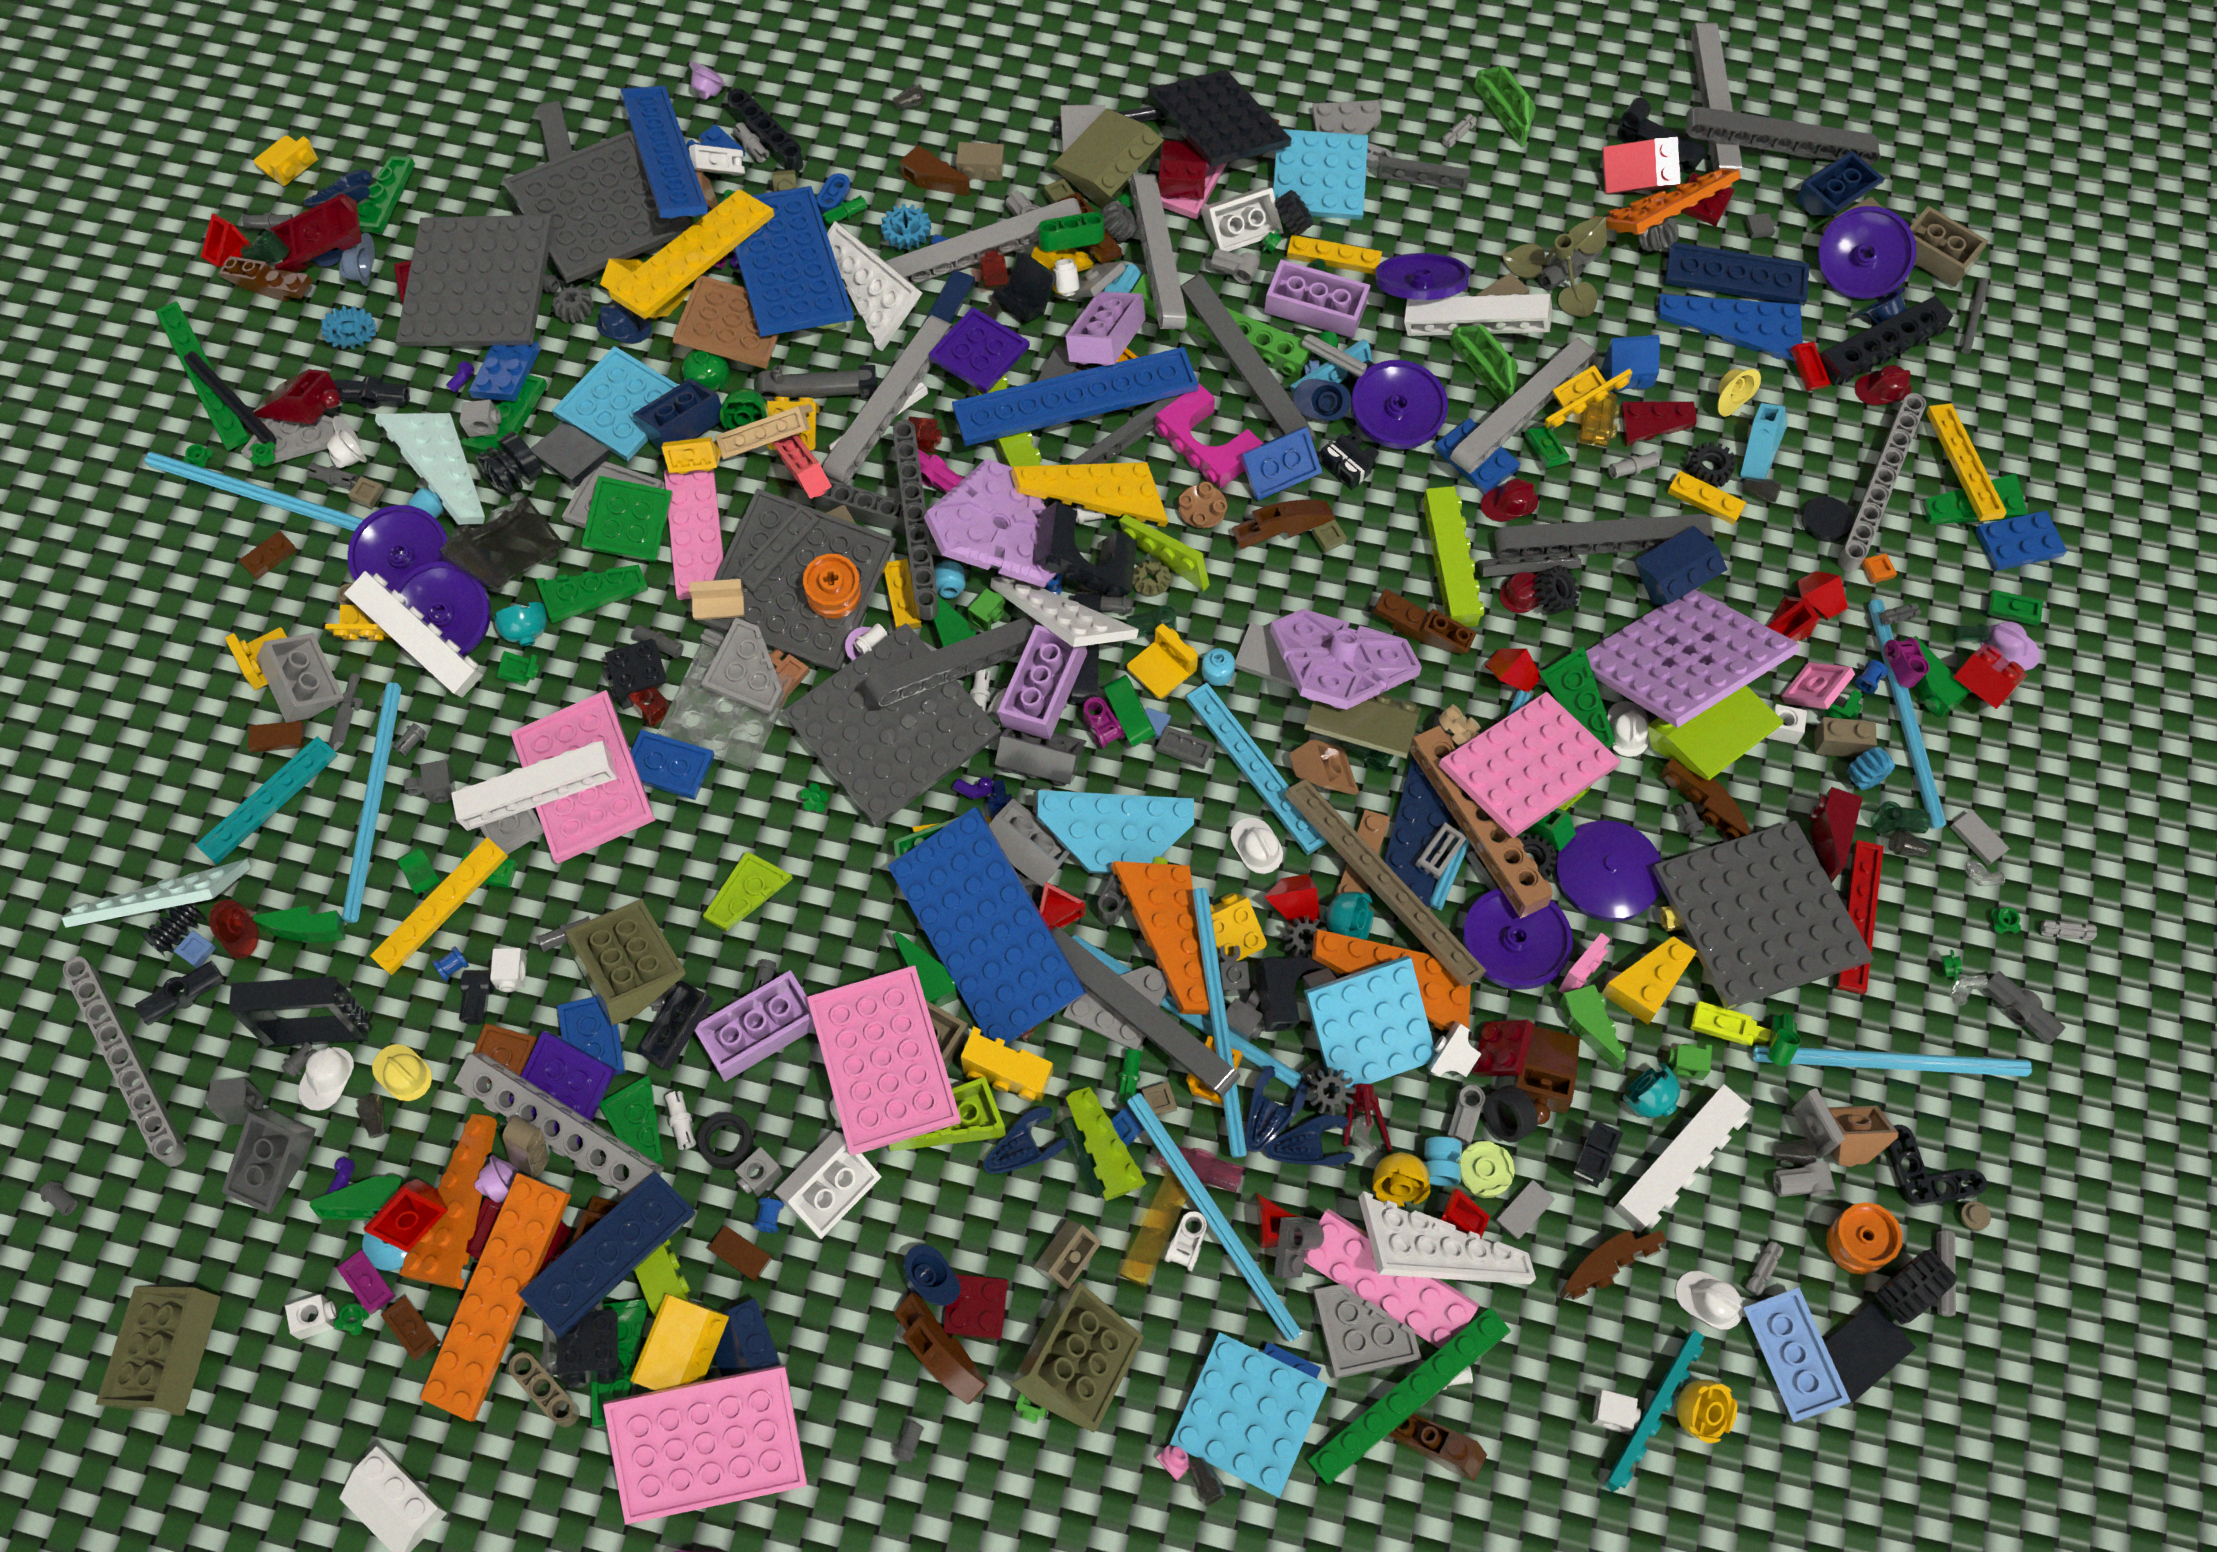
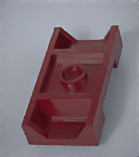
[270,193,362,273]

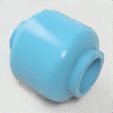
[407,488,445,519]
[934,560,965,598]
[1201,648,1235,686]

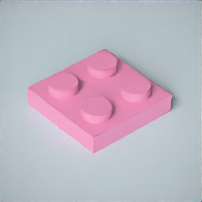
[1781,662,1855,709]
[1558,933,1610,994]

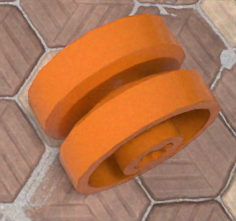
[803,554,862,619]
[1826,1202,1902,1275]

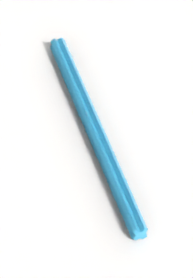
[144,452,364,531]
[1868,599,1946,829]
[342,682,401,923]
[1429,690,1531,910]
[1193,888,1247,1158]
[1072,935,1303,1089]
[1752,1045,2032,1076]
[1127,1093,1302,1342]

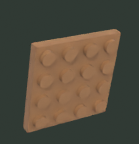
[673,275,780,369]

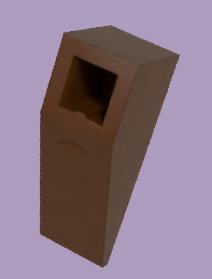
[900,145,970,196]
[1388,1414,1487,1482]

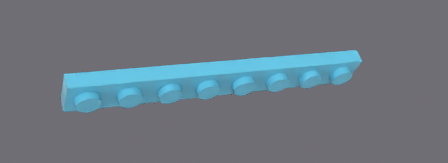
[1186,683,1328,855]

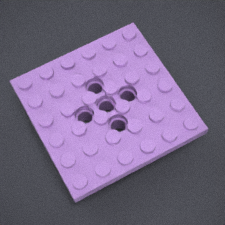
[1586,590,1799,728]

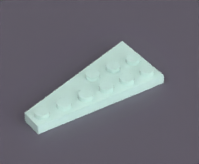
[375,413,485,525]
[62,859,251,928]

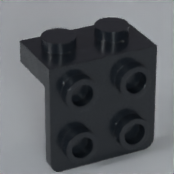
[992,252,1056,322]
[604,639,667,710]
[557,1309,625,1388]

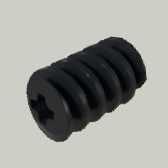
[141,903,206,957]

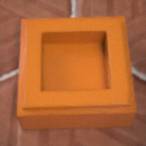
[1861,553,1897,584]

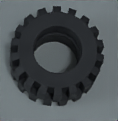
[1875,1249,1957,1325]

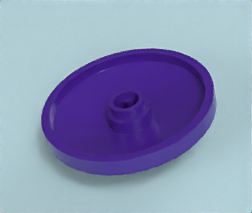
[1818,206,1916,301]
[1375,253,1470,300]
[1351,360,1448,449]
[347,505,451,592]
[395,562,491,657]
[1555,820,1662,922]
[1462,888,1573,990]

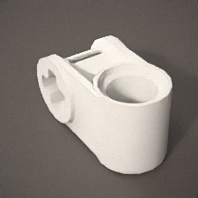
[1165,1211,1207,1272]

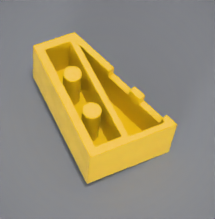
[1602,936,1697,1025]
[961,1026,1053,1102]

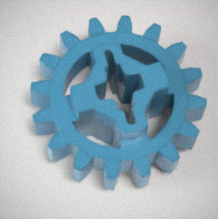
[881,204,931,250]
[321,306,376,349]

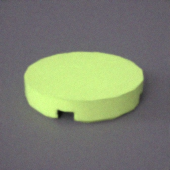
[1458,1141,1515,1198]

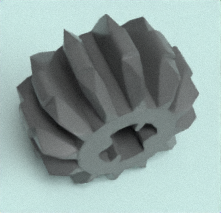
[1100,201,1138,242]
[1638,217,1679,251]
[552,283,594,325]
[1282,916,1327,958]
[1307,1067,1356,1116]

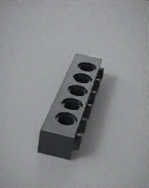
[1821,295,1953,386]

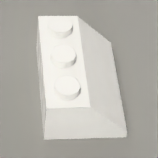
[1201,187,1283,252]
[774,1131,881,1239]
[340,1446,447,1552]

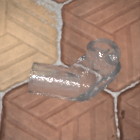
[492,492,527,522]
[1964,859,2005,886]
[1950,974,1988,1006]
[1352,1115,1378,1158]

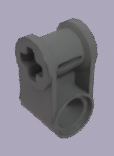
[1097,873,1130,925]

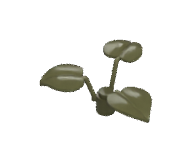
[1503,216,1607,317]

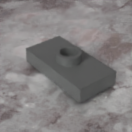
[1156,726,1214,769]

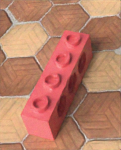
[773,434,832,499]

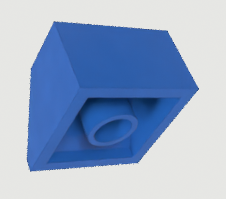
[1601,335,1660,391]

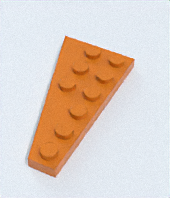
[1590,168,1740,235]
[1110,861,1210,1015]
[399,1114,497,1290]

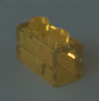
[1579,393,1620,447]

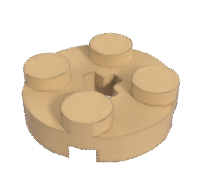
[1439,704,1481,747]

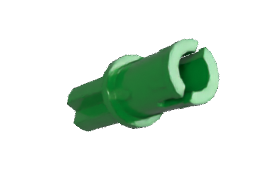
[822,195,867,225]
[1117,1049,1142,1106]

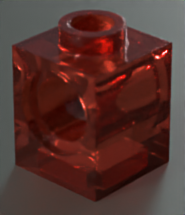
[979,251,1009,287]
[908,416,942,453]
[628,687,672,728]

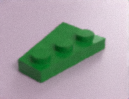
[600,1075,664,1164]

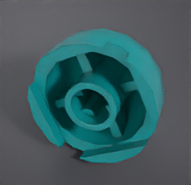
[493,602,547,646]
[1324,891,1373,940]
[1623,1063,1681,1118]

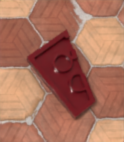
[1620,402,1697,447]

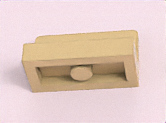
[689,579,745,620]

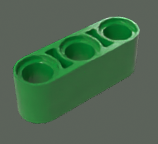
[1038,212,1104,252]
[1103,674,1157,747]

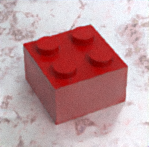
[1954,644,2028,709]

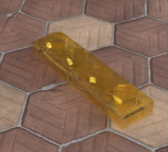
[1120,1170,1189,1288]

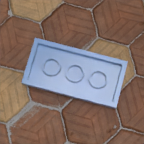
[1744,1287,1851,1423]

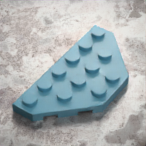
[1036,790,1194,874]

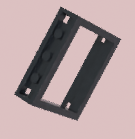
[228,976,373,1048]

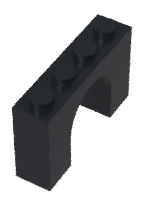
[1035,501,1137,598]
[1255,955,1348,1032]

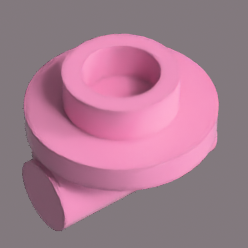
[1156,1445,1190,1481]

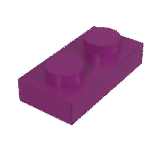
[337,1250,396,1315]

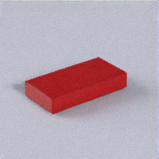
[1790,341,1831,391]

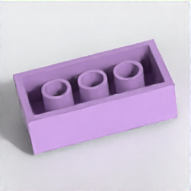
[1264,260,1370,338]
[1066,291,1146,366]
[997,625,1087,740]
[695,970,815,1082]

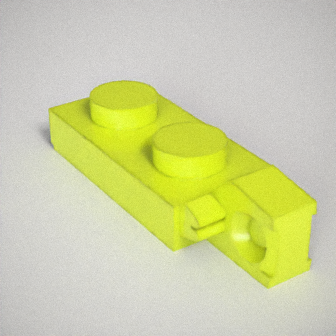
[1690,1001,1771,1046]

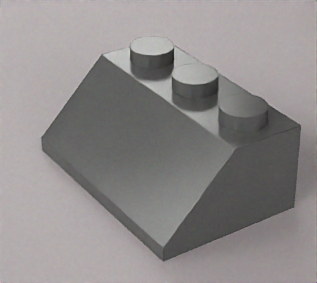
[995,728,1087,785]

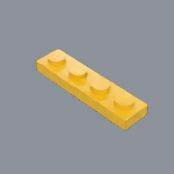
[1287,235,1382,275]

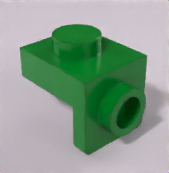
[496,651,539,687]
[1820,690,1863,720]
[397,847,440,894]

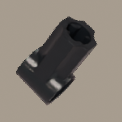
[459,970,495,1025]

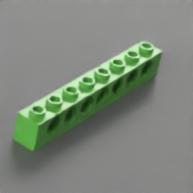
[1131,273,1312,379]

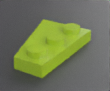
[703,851,793,932]

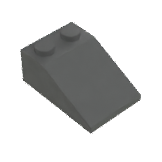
[221,1109,316,1214]

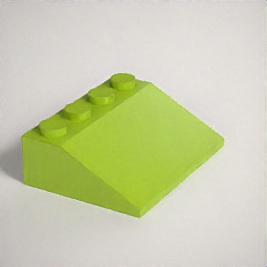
[1647,685,1783,781]

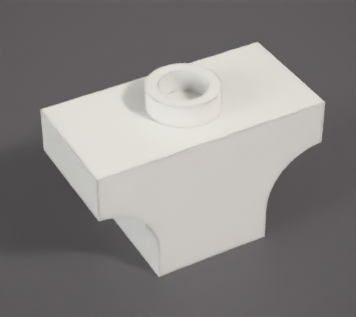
[1427,1021,1481,1077]

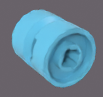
[1424,1137,1462,1186]

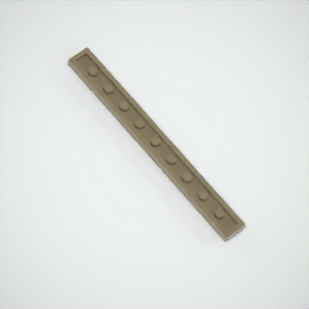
[1285,779,1486,988]

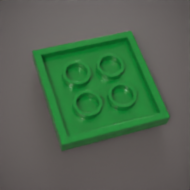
[581,475,673,563]

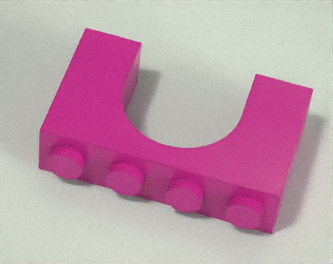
[1155,383,1264,489]

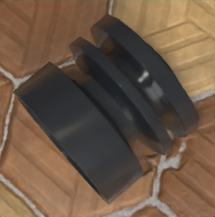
[476,431,543,498]

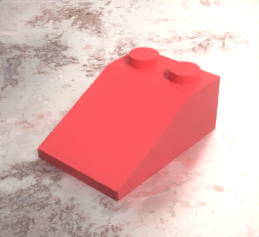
[1602,137,1680,194]

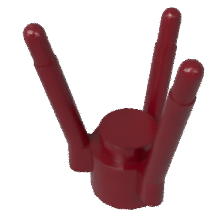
[1343,1084,1392,1152]

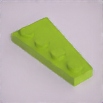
[1119,514,1210,592]
[1066,1087,1147,1201]

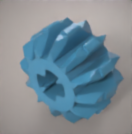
[1847,747,1895,790]

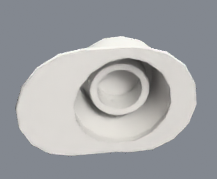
[327,416,367,468]
[1607,701,1649,757]
[1231,817,1283,874]
[298,1047,354,1111]
[1675,1271,1744,1330]

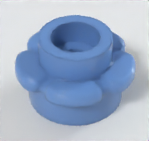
[1305,359,1319,375]

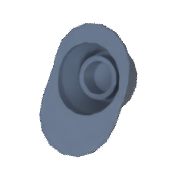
[339,233,375,286]

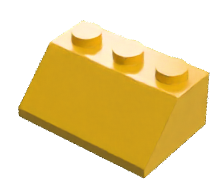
[600,258,690,319]
[630,1294,729,1391]

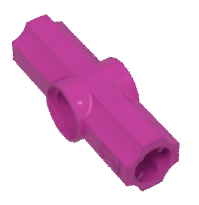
[905,449,964,494]

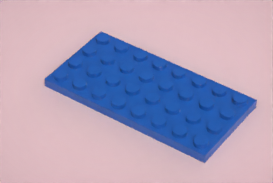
[721,186,854,337]
[888,807,1087,1046]

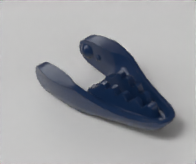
[303,169,372,208]
[1246,1065,1308,1153]
[983,1107,1070,1174]
[1265,1114,1355,1166]

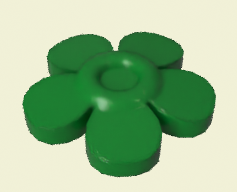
[799,783,828,813]

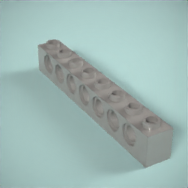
[453,1052,664,1198]

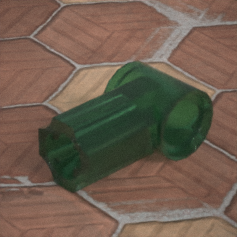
[240,230,290,263]
[1126,605,1177,638]
[1341,741,1394,772]
[1870,801,1931,834]

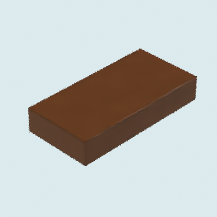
[248,721,305,753]
[708,1225,772,1282]

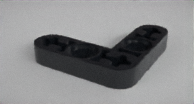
[1886,1125,1987,1207]

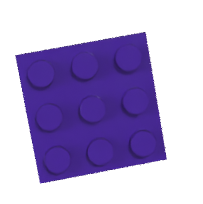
[928,307,1030,394]
[509,1031,617,1146]

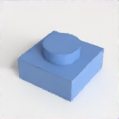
[174,930,216,969]

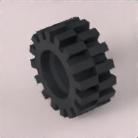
[1275,190,1313,236]
[1687,442,1736,488]
[1533,565,1579,614]
[1506,834,1557,886]

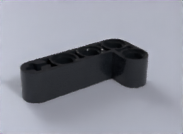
[1617,98,1706,174]

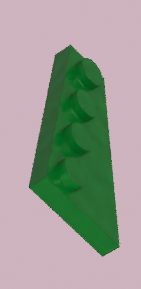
[357,156,415,233]
[460,375,548,454]
[1923,473,2028,525]
[535,565,649,624]
[1539,646,1616,749]
[590,1299,649,1428]

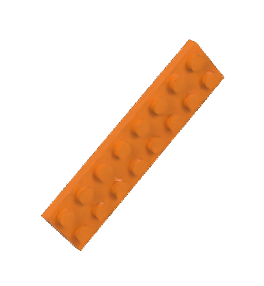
[420,1173,571,1421]

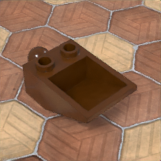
[1513,1026,1580,1125]

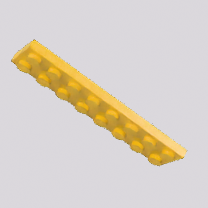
[609,189,774,319]

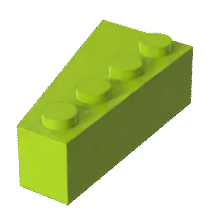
[888,1077,1006,1152]
[635,1239,691,1317]

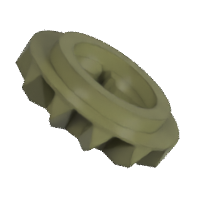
[1132,559,1171,596]

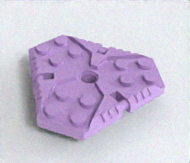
[924,459,1058,588]
[1269,609,1422,710]

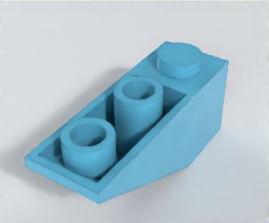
[1740,403,1788,481]

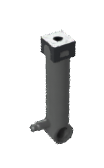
[757,365,878,402]

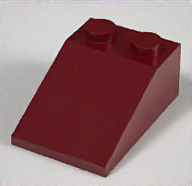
[1159,141,1207,199]
[1808,787,1863,883]

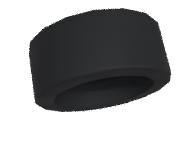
[1483,1085,1538,1143]
[698,1113,754,1170]

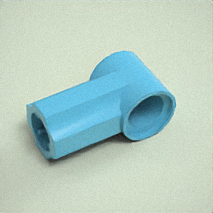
[1104,263,1142,293]

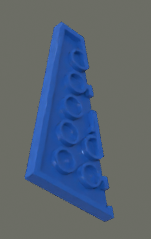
[1658,294,1803,366]

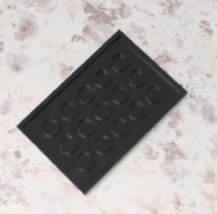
[1148,70,1292,167]

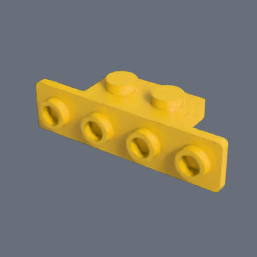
[1544,365,1633,428]

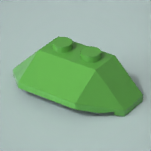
[1474,65,1536,148]
[1450,324,1518,405]

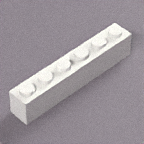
[1404,293,1552,336]
[344,571,483,698]
[451,740,618,831]
[1613,1084,1751,1233]

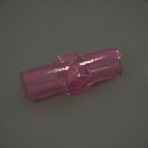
[1155,1144,1244,1192]

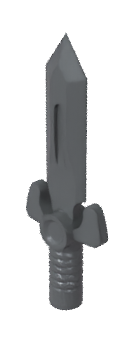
[328,673,364,752]

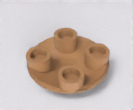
[1178,482,1227,528]

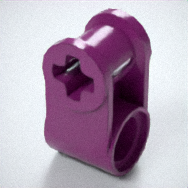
[1884,637,1930,688]
[1083,697,1125,749]

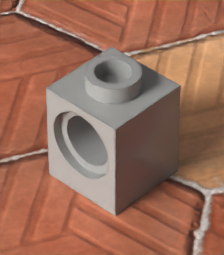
[460,400,501,437]
[735,1147,783,1197]

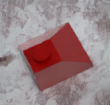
[363,1179,448,1253]

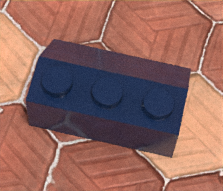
[1796,151,1885,215]
[633,378,721,451]
[1633,526,1728,605]
[714,1298,791,1387]

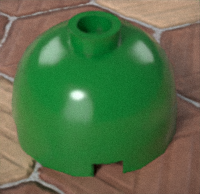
[681,349,731,391]
[720,388,769,430]

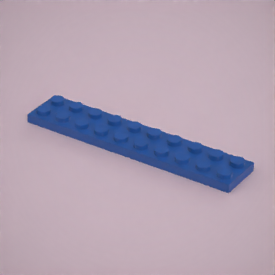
[620,86,708,219]
[952,347,1199,446]

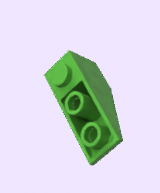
[1559,985,1626,1070]

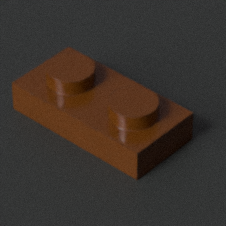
[239,530,297,580]
[381,1296,441,1362]

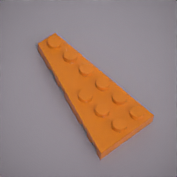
[1312,930,1471,1038]

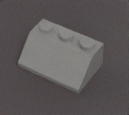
[256,633,344,723]
[989,798,1070,886]

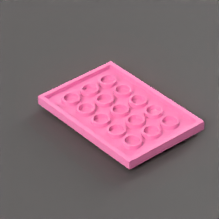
[510,690,656,864]
[1438,692,1621,838]
[807,966,961,1156]
[603,1364,807,1525]

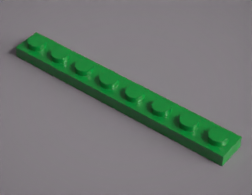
[155,301,250,451]
[1308,1307,1511,1486]

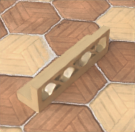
[715,404,813,459]

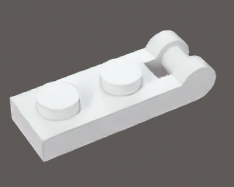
[689,145,745,176]

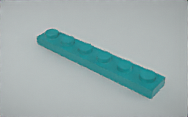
[196,736,338,865]
[1603,1329,1705,1492]

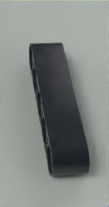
[727,88,804,173]
[1072,592,1101,704]

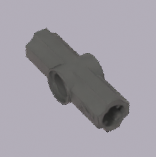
[1538,249,1603,290]
[1982,971,2066,1045]

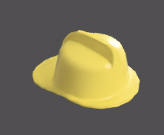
[1718,369,1761,417]
[372,1044,432,1101]

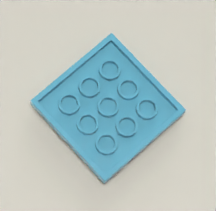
[1273,129,1368,220]
[552,346,678,462]
[1304,955,1436,1095]
[1170,1332,1328,1498]

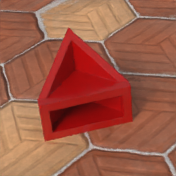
[201,214,261,267]
[1796,571,1848,620]
[1766,597,1821,642]
[1485,648,1541,692]
[1264,874,1320,927]
[1039,881,1086,930]
[1440,1188,1490,1239]
[1256,1192,1303,1248]

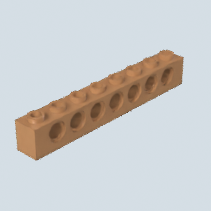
[1409,726,1553,919]

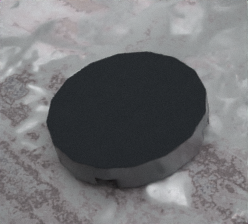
[1801,496,1853,542]

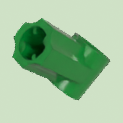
[1766,1013,1801,1066]

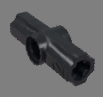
[333,376,410,409]
[135,960,224,1026]

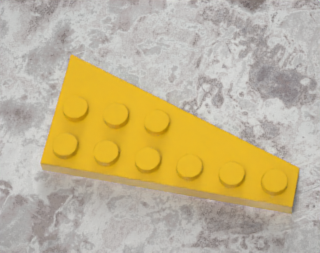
[1010,462,1169,527]

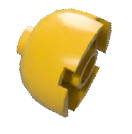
[1373,1152,1430,1207]
[1676,1379,1737,1443]

